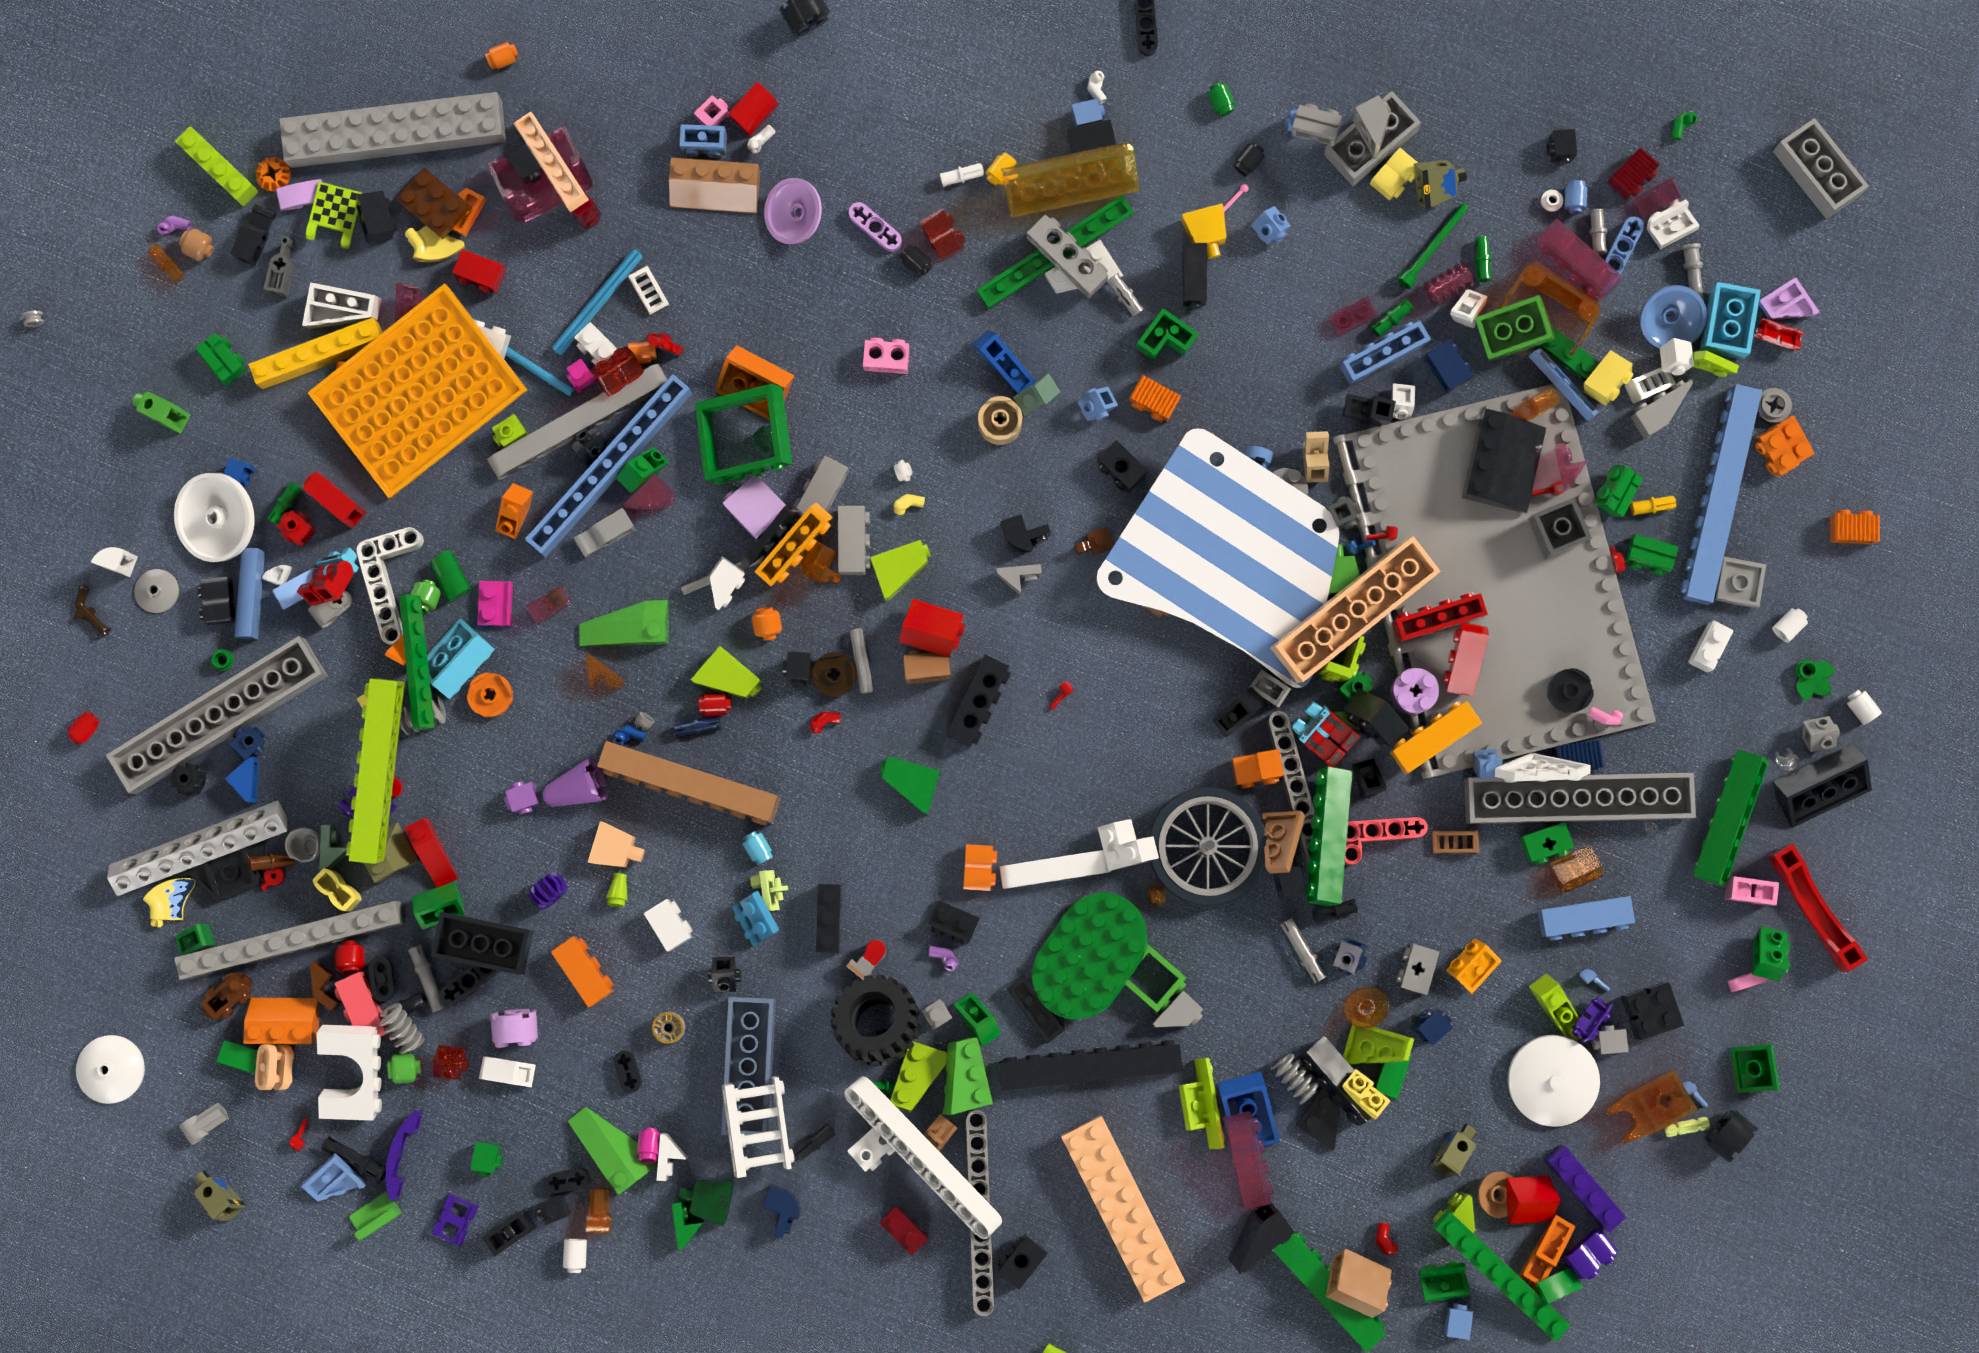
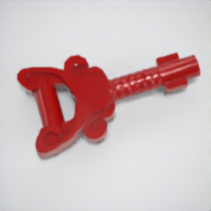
[646,332,684,355]

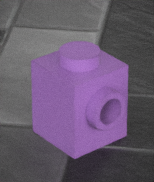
[504,782,541,815]

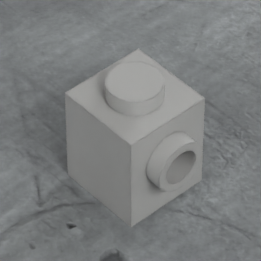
[1592,1025,1629,1054]

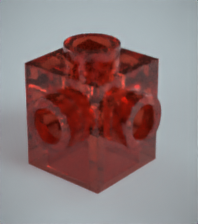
[433,1045,469,1081]

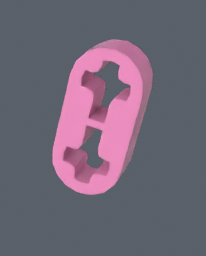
[1727,972,1770,992]

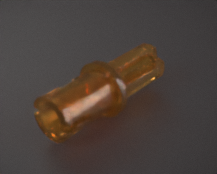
[148,244,184,283]

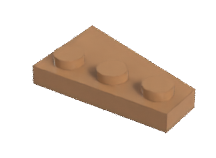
[1262,811,1305,873]

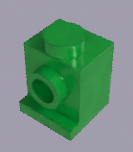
[1336,671,1373,702]

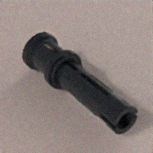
[322,1136,386,1184]

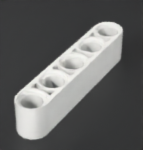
[999,850,1111,889]

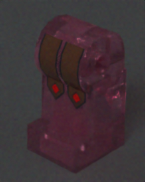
[525,586,571,625]

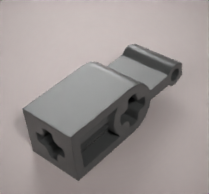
[263,236,295,298]

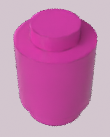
[637,1128,660,1163]

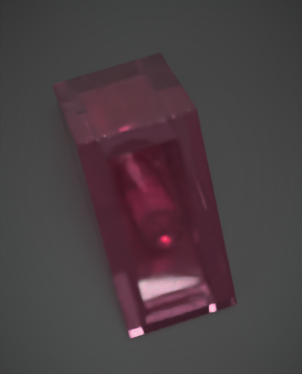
[623,474,676,511]

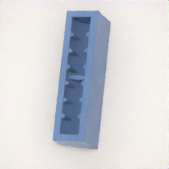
[234,548,265,640]

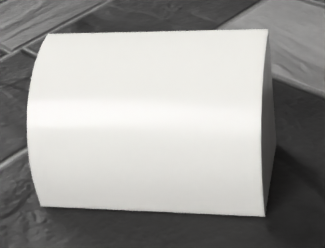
[91,547,138,577]

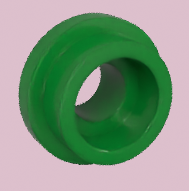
[211,649,234,671]

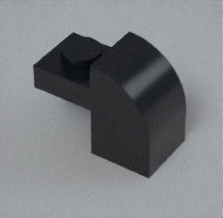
[1342,394,1396,426]
[1000,514,1051,552]

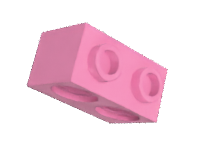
[863,338,910,374]
[1724,876,1779,906]

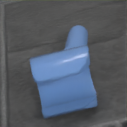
[1579,969,1610,992]
[1679,1081,1708,1108]

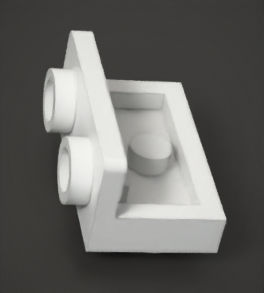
[1646,200,1699,250]

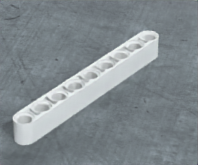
[844,1076,1002,1239]

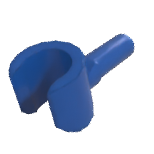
[1344,540,1376,556]

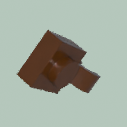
[1074,526,1114,556]

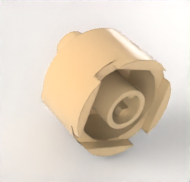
[978,396,1022,445]

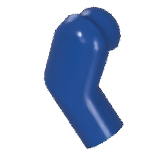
[613,725,647,745]

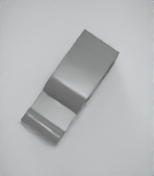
[574,508,636,557]

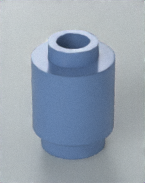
[1564,180,1587,214]

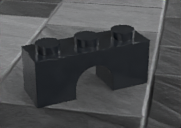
[816,884,842,953]

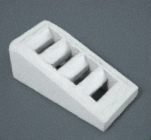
[628,266,669,315]
[1625,367,1676,403]

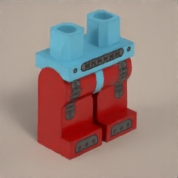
[296,548,359,606]
[1291,701,1360,767]

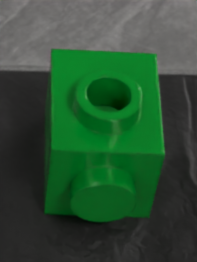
[470,1141,503,1177]

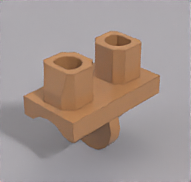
[923,1114,957,1151]

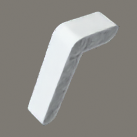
[356,527,424,646]

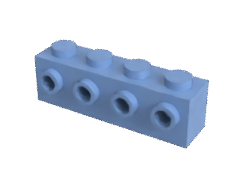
[1340,321,1431,386]
[1537,896,1635,941]

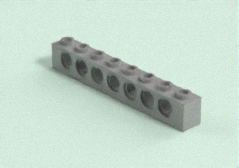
[107,800,288,896]

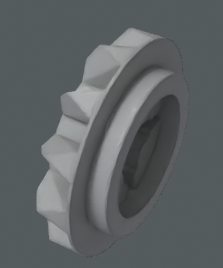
[1758,388,1792,423]

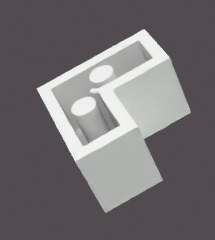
[1098,819,1159,871]

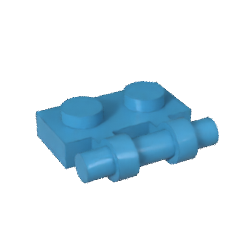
[731,891,779,946]

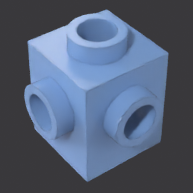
[1251,206,1291,245]
[1078,387,1118,422]

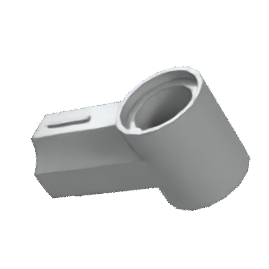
[179,1103,229,1145]

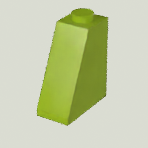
[870,540,931,601]
[691,646,762,699]

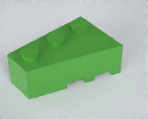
[942,1037,993,1115]

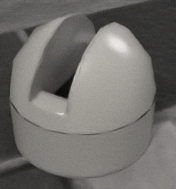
[635,712,655,731]

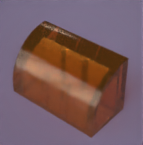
[1549,845,1603,894]

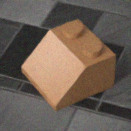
[904,650,951,684]

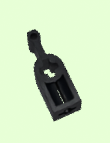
[230,204,276,266]

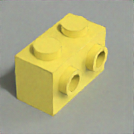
[1584,350,1633,406]

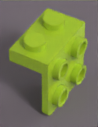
[1316,636,1366,683]

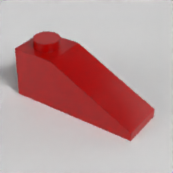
[404,818,459,888]

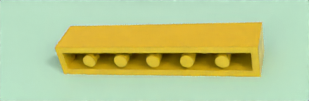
[249,317,383,390]

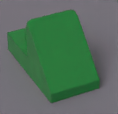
[672,1201,704,1250]

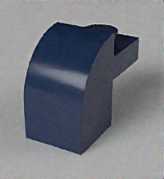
[763,1185,800,1239]

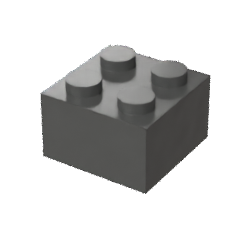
[1528,498,1592,559]

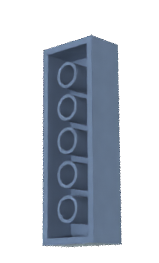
[721,997,776,1136]

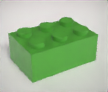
[1475,295,1555,362]

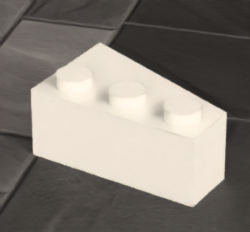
[302,283,382,329]

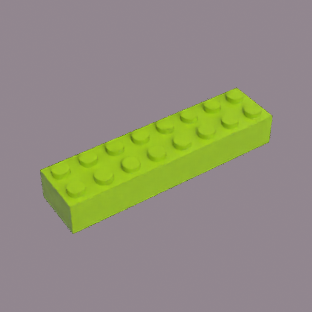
[346,679,405,864]

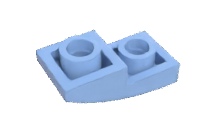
[272,568,315,610]

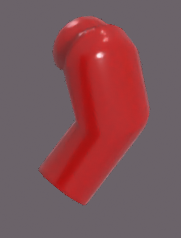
[809,712,841,734]
[1375,1222,1398,1256]

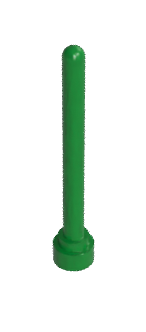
[1397,203,1468,289]

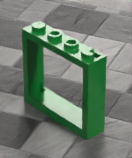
[695,384,792,485]

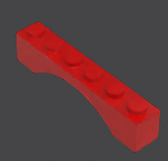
[1767,844,1868,972]

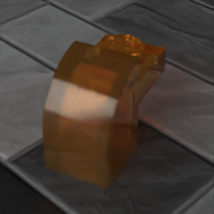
[801,540,842,584]

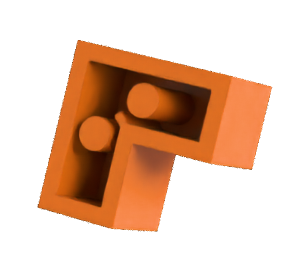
[1231,749,1284,789]

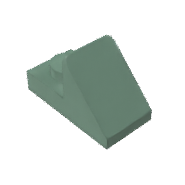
[1012,373,1060,416]
[319,825,346,870]

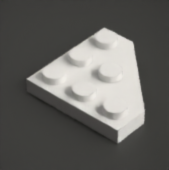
[1495,753,1590,783]

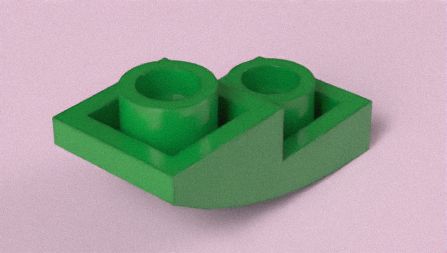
[216,1040,257,1074]
[1535,1268,1583,1305]

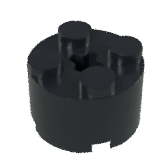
[779,0,830,37]
[1704,1110,1758,1163]

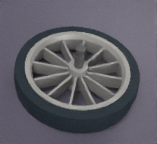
[1149,787,1266,906]

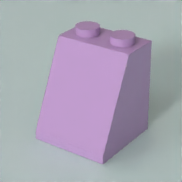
[723,475,786,542]

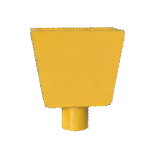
[1181,204,1226,259]

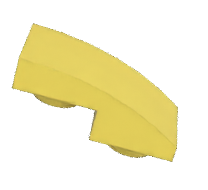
[1342,1069,1390,1120]

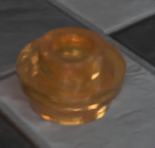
[1147,885,1166,907]

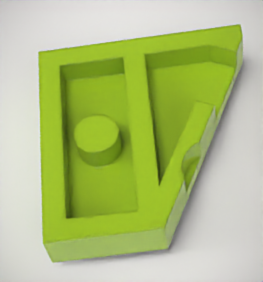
[1692,350,1739,377]

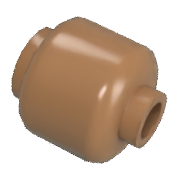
[179,228,214,261]

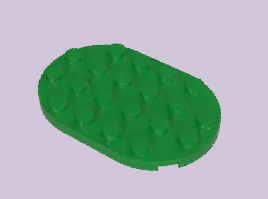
[1032,892,1148,1020]

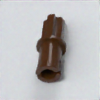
[247,853,294,871]

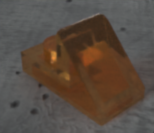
[585,654,626,690]

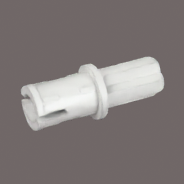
[940,163,984,187]

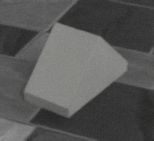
[1249,670,1291,707]

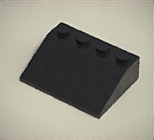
[1462,408,1546,514]

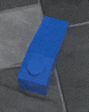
[971,330,1036,394]

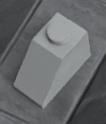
[1151,991,1203,1027]

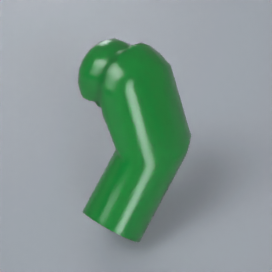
[1671,112,1698,141]

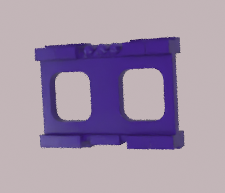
[432,1194,479,1246]

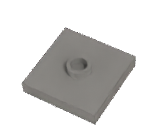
[1714,557,1766,609]

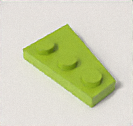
[1343,1021,1414,1065]
[890,1041,947,1113]

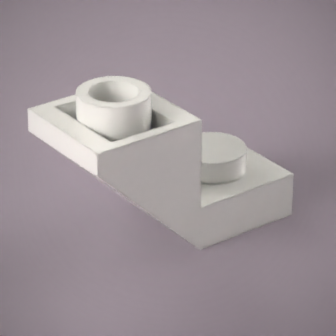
[479,1056,536,1087]

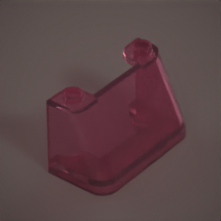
[487,125,593,222]

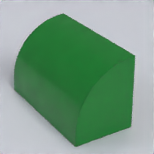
[429,550,473,604]
[1373,1056,1412,1099]

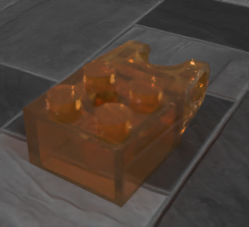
[1605,1070,1698,1143]

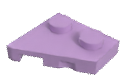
[1759,277,1819,320]

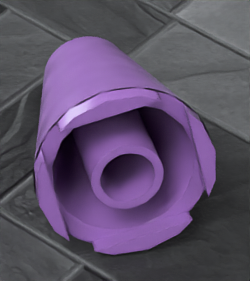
[543,758,608,807]

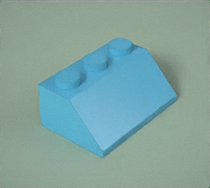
[427,618,495,699]

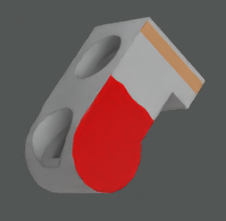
[846,940,887,980]

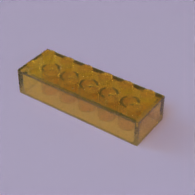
[1001,142,1140,218]

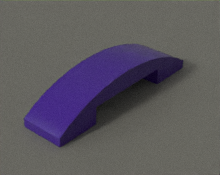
[386,1110,423,1201]

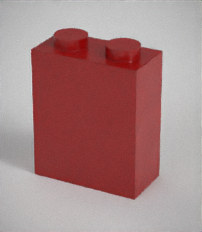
[302,471,367,529]
[899,599,966,658]

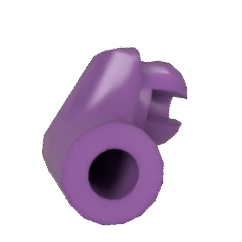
[157,216,191,235]

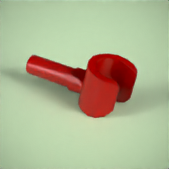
[1532,481,1565,496]
[1366,526,1398,541]
[1049,681,1073,710]
[289,1118,309,1151]

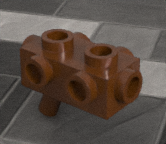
[200,973,254,1020]

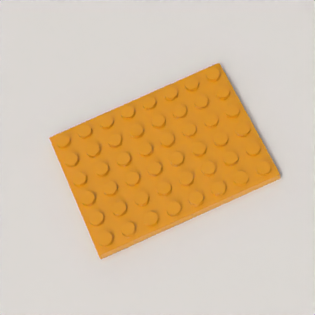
[308,284,528,498]

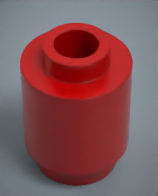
[699,693,732,717]
[67,711,101,745]

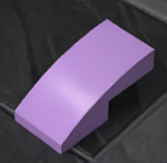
[276,179,322,211]

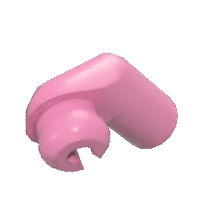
[1588,707,1623,726]

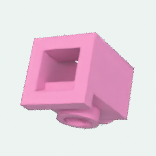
[694,95,729,126]

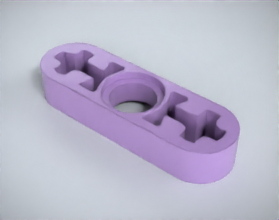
[849,202,902,252]

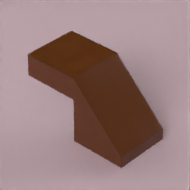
[310,961,341,1011]

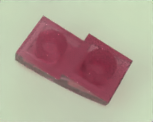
[1329,296,1379,336]

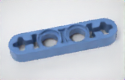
[1593,216,1644,295]

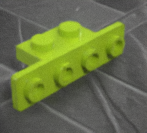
[1179,1058,1225,1149]

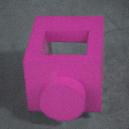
[566,359,597,394]

